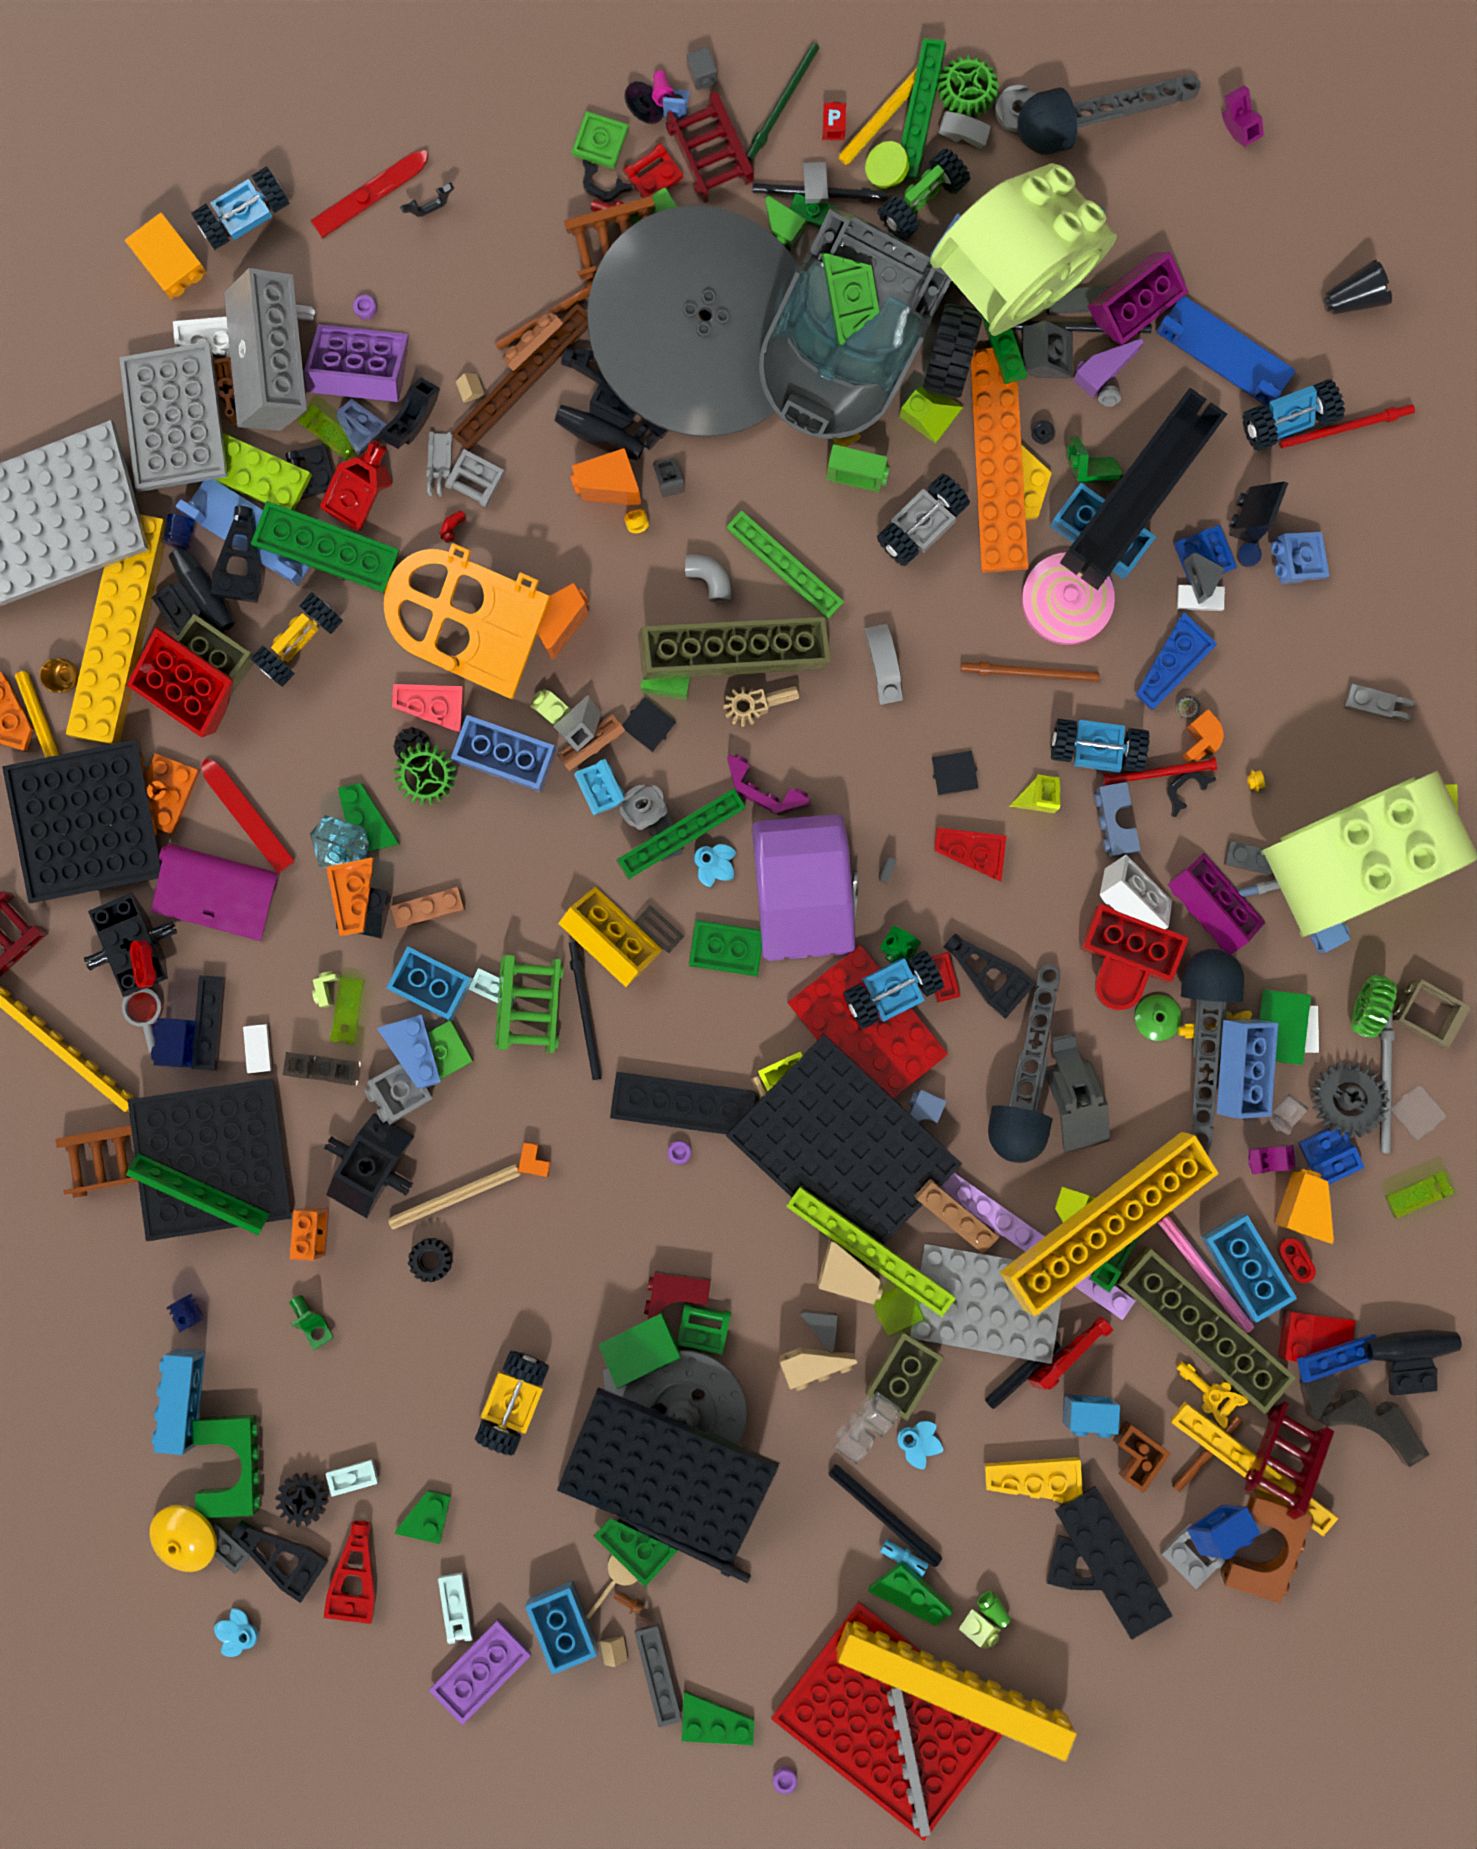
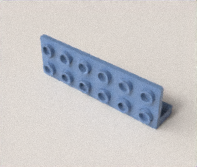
[176,479,310,586]

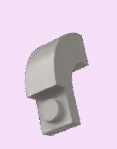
[864,624,903,705]

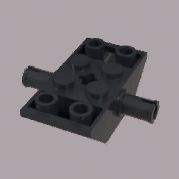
[84,893,177,997]
[324,1113,415,1218]

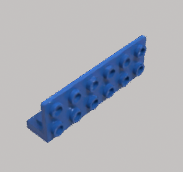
[1156,296,1295,408]

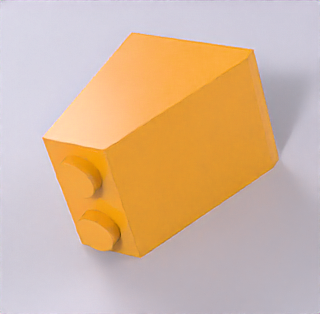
[125,212,207,300]
[1274,1168,1334,1244]

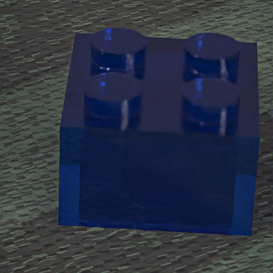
[151,1018,195,1067]

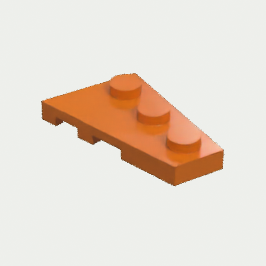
[326,857,374,937]

